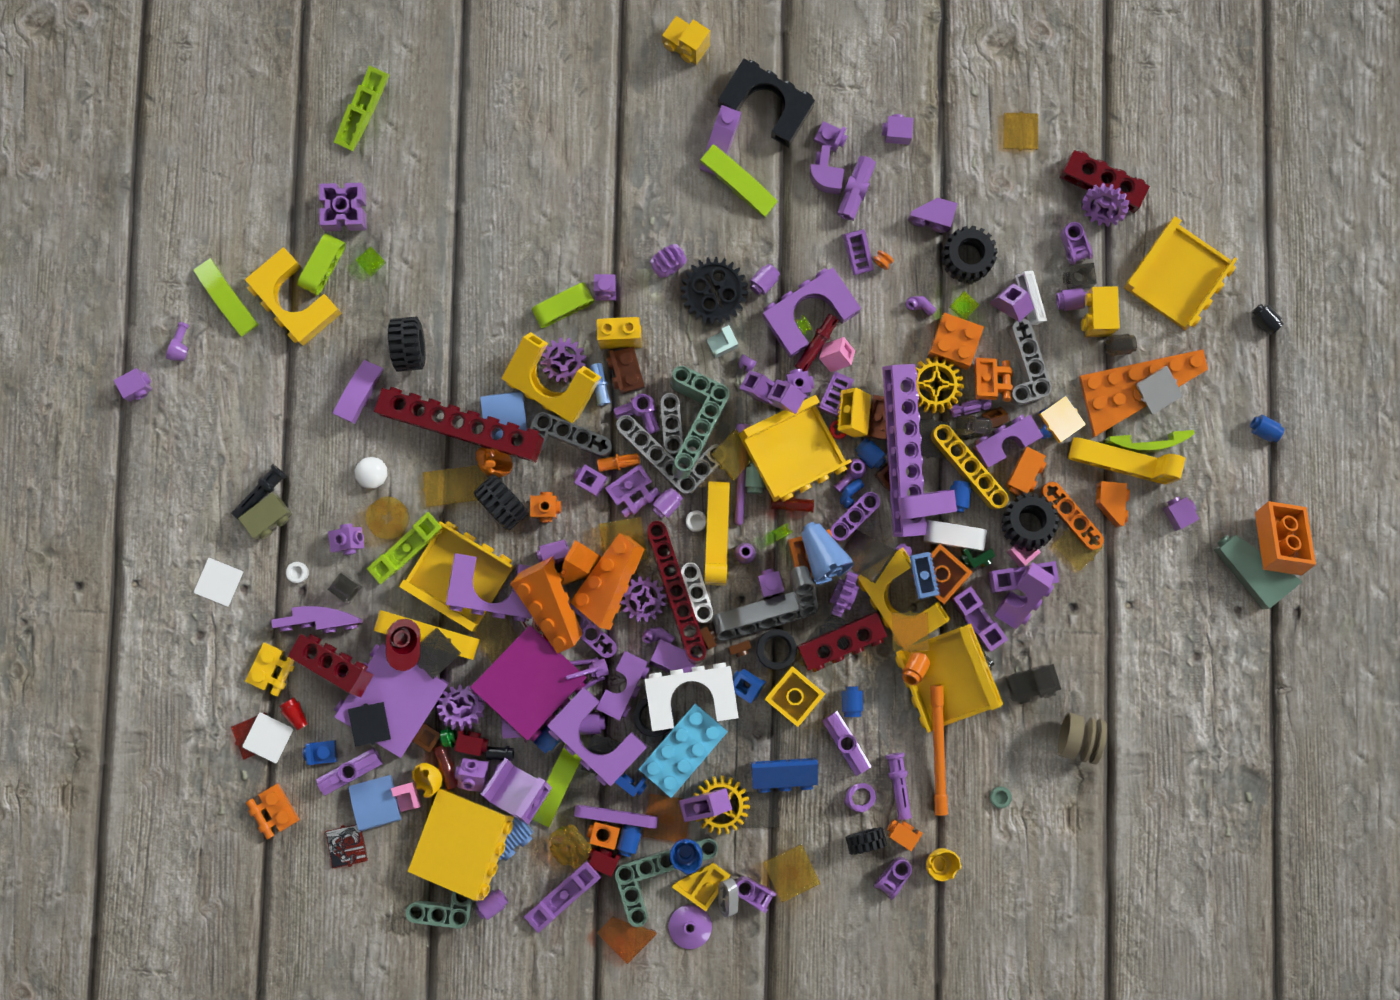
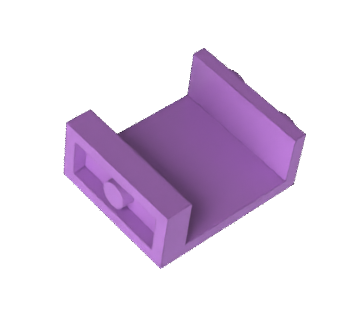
[481,758,552,825]

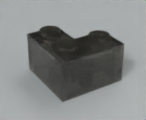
[1004,664,1061,704]

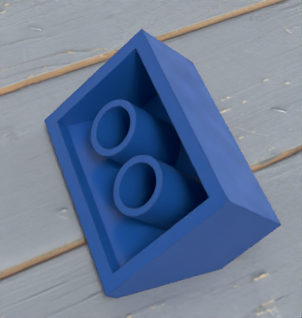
[751,758,818,793]

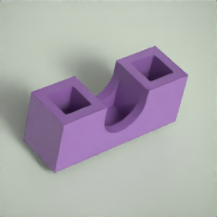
[740,370,806,414]
[972,414,1043,469]
[988,561,1059,594]
[994,562,1055,629]
[950,586,1008,652]
[596,651,650,720]

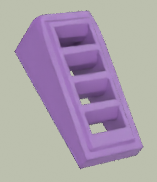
[842,229,874,275]
[818,371,854,418]

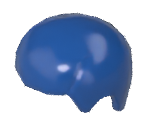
[670,839,703,875]

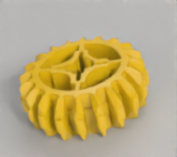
[915,357,964,414]
[693,775,750,835]

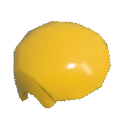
[412,763,442,798]
[926,848,961,882]

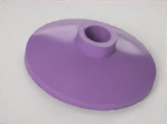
[669,905,712,949]

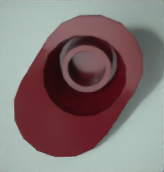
[386,619,421,671]

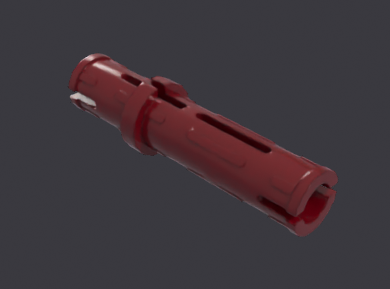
[794,314,840,372]

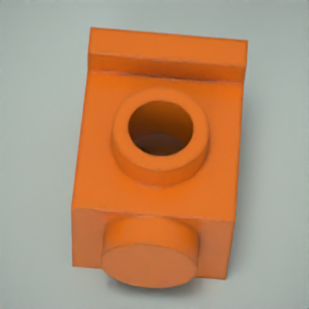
[887,819,923,852]

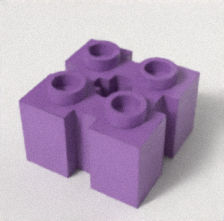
[319,183,367,231]

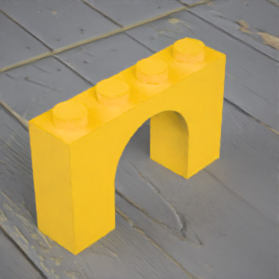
[245,247,342,346]
[501,332,601,423]
[857,547,950,649]

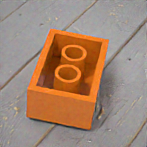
[1255,501,1316,576]

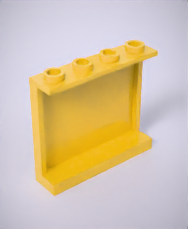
[1123,216,1237,330]
[739,395,852,502]
[399,521,515,632]
[895,623,1003,733]
[408,789,514,901]

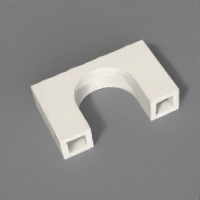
[645,662,739,731]

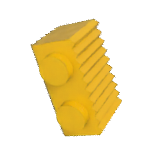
[837,388,871,438]

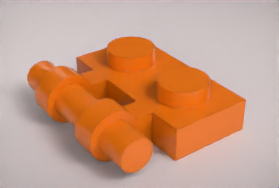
[974,357,1013,402]
[246,783,300,840]

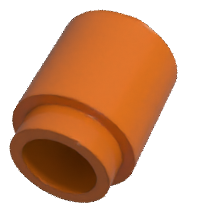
[902,652,930,686]

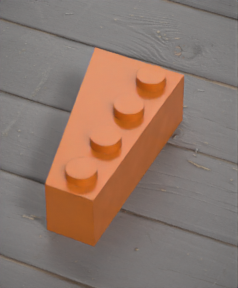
[570,533,645,630]

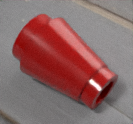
[279,697,308,731]

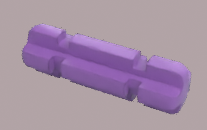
[950,399,992,417]

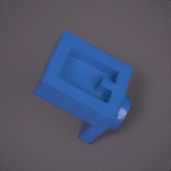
[303,740,338,765]
[615,773,648,797]

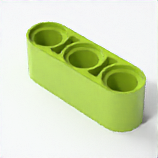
[297,233,346,296]
[531,282,595,329]

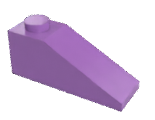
[700,105,741,175]

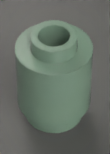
[745,463,766,494]

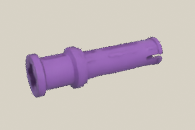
[885,752,912,820]

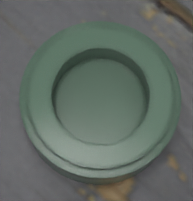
[990,786,1012,808]

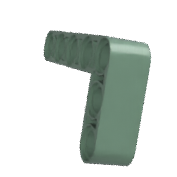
[670,366,729,479]
[615,837,718,927]
[406,891,473,929]

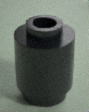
[1252,304,1284,335]

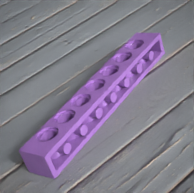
[882,364,927,537]

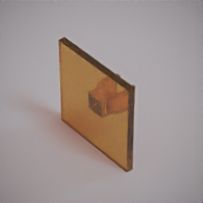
[643,793,689,842]

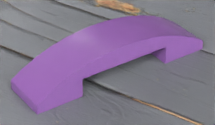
[524,861,601,933]

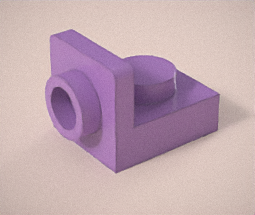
[814,121,848,152]

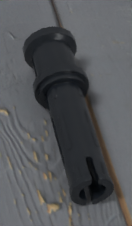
[231,464,287,521]

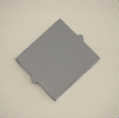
[1135,366,1183,415]

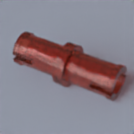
[771,496,814,513]
[433,745,458,790]

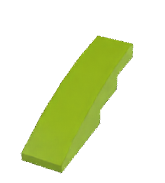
[334,65,390,151]
[700,144,778,218]

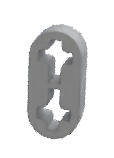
[718,878,739,918]

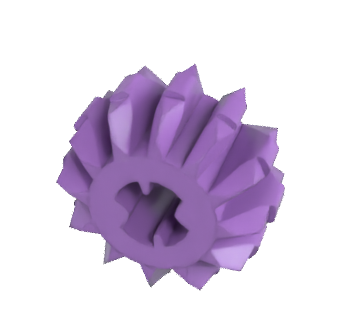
[650,244,687,278]

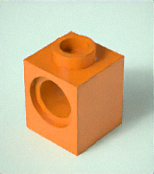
[587,820,621,850]

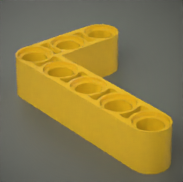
[1068,437,1186,484]
[705,481,730,586]

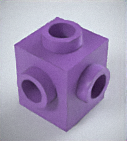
[784,369,814,399]
[328,524,364,555]
[455,758,488,792]

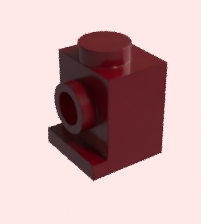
[454,729,489,756]
[586,847,621,877]

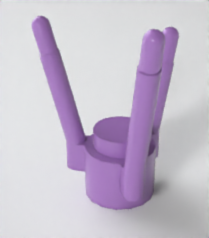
[565,657,609,694]

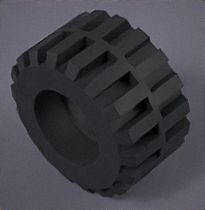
[941,226,998,283]
[388,316,426,372]
[473,474,529,531]
[1001,493,1059,551]

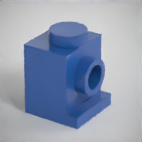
[732,669,766,704]

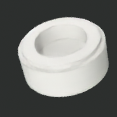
[686,510,707,532]
[286,562,309,583]

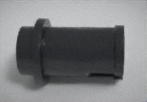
[486,745,514,761]

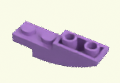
[271,606,363,634]

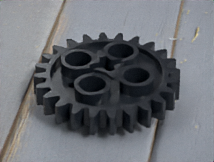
[680,257,748,326]

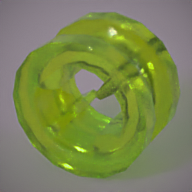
[794,314,812,335]
[772,523,793,541]

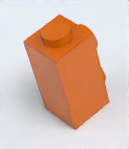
[1005,447,1046,496]

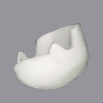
[354,457,388,489]

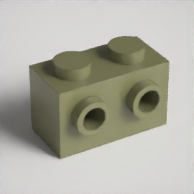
[238,492,292,540]

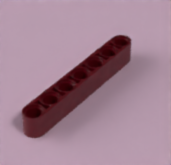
[647,521,706,664]

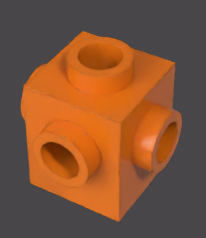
[530,492,561,523]

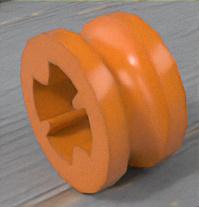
[873,250,894,270]

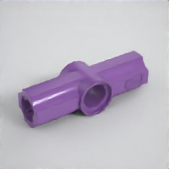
[837,156,876,221]
[821,711,872,776]
[316,748,383,796]

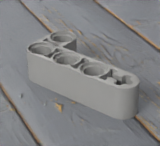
[1009,318,1052,406]

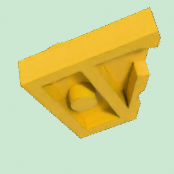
[672,862,731,911]

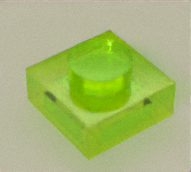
[356,246,386,277]
[949,291,980,320]

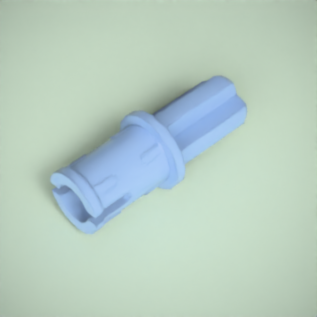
[590,363,611,406]

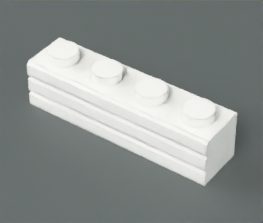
[1015,271,1047,325]

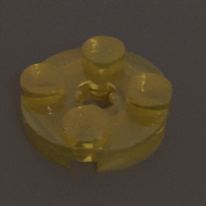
[366,497,410,539]
[549,824,592,869]

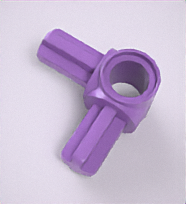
[614,394,659,434]

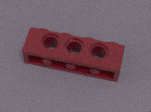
[1059,150,1150,213]
[797,612,887,672]
[288,634,374,698]

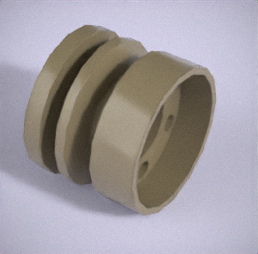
[1058,712,1107,765]

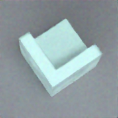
[707,325,738,359]

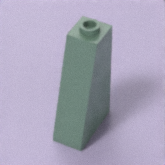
[1214,535,1302,609]

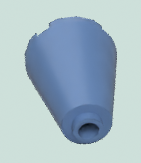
[801,522,854,585]

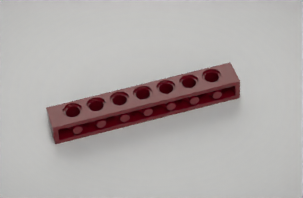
[374,387,544,463]

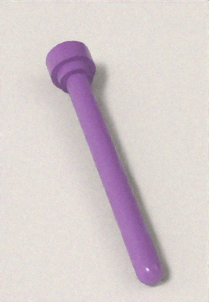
[735,424,752,526]

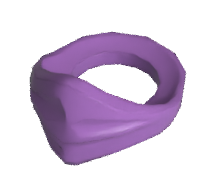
[844,783,876,812]

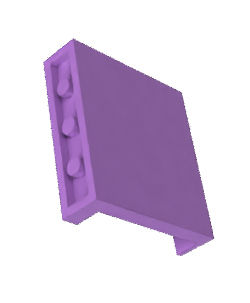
[334,642,449,758]

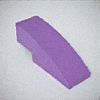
[333,360,384,424]

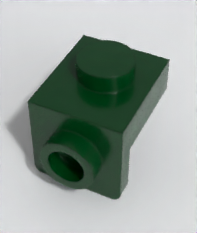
[960,548,996,569]

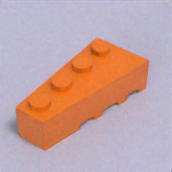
[510,556,583,654]

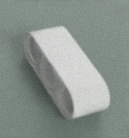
[923,520,987,552]
[681,563,713,623]

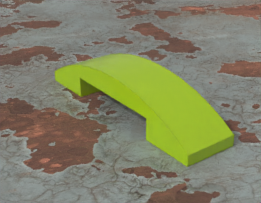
[194,258,259,337]
[1105,430,1195,453]
[366,512,443,584]
[532,743,582,828]

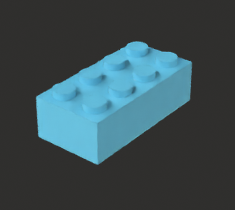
[638,703,728,798]

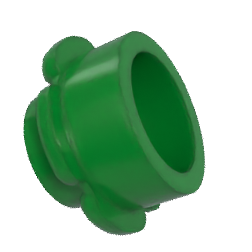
[440,727,458,748]

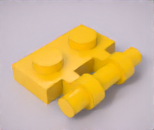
[245,642,295,697]

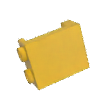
[597,317,642,350]

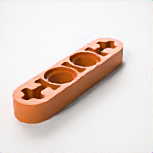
[1041,482,1104,550]

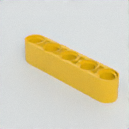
[930,424,1009,510]
[373,610,480,660]

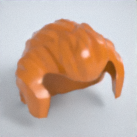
[475,447,513,477]

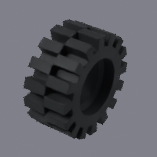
[845,827,887,855]

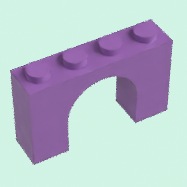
[762,267,861,358]
[445,553,532,622]
[547,687,647,786]

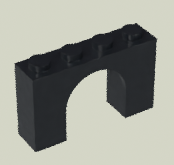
[718,58,815,148]

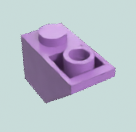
[908,198,958,233]
[990,283,1034,322]

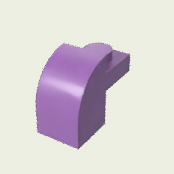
[810,145,844,195]

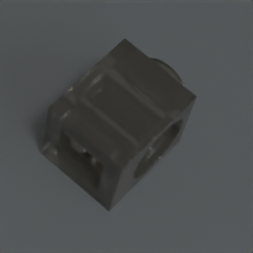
[1063,263,1097,290]
[327,573,363,604]

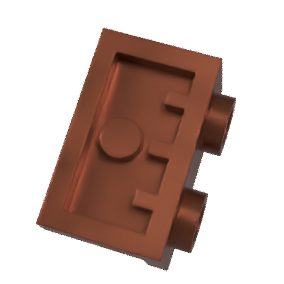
[606,346,645,394]
[865,395,904,442]

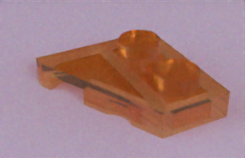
[597,916,657,964]

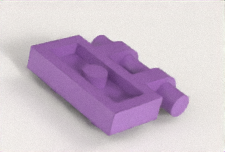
[605,464,660,518]

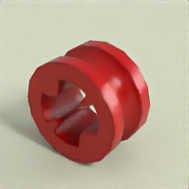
[829,420,847,439]

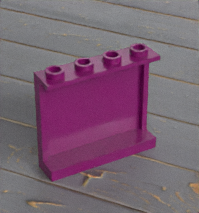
[469,625,587,743]

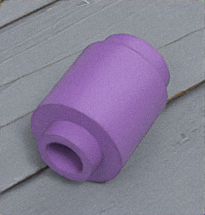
[750,264,780,295]
[1056,288,1087,311]
[652,487,683,519]
[579,712,605,735]
[475,889,509,920]

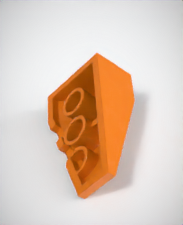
[560,540,602,585]

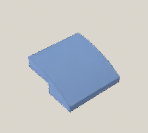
[480,391,528,440]
[348,775,401,831]

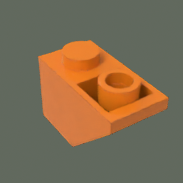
[1096,481,1130,527]

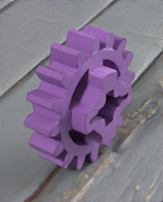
[1082,183,1129,227]
[540,338,587,384]
[830,571,859,617]
[620,576,667,622]
[437,685,485,731]

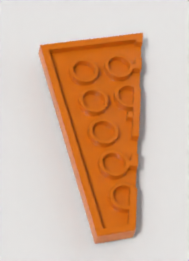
[1079,349,1208,438]

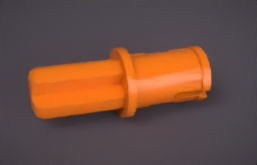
[597,453,640,472]

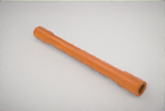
[930,685,948,816]

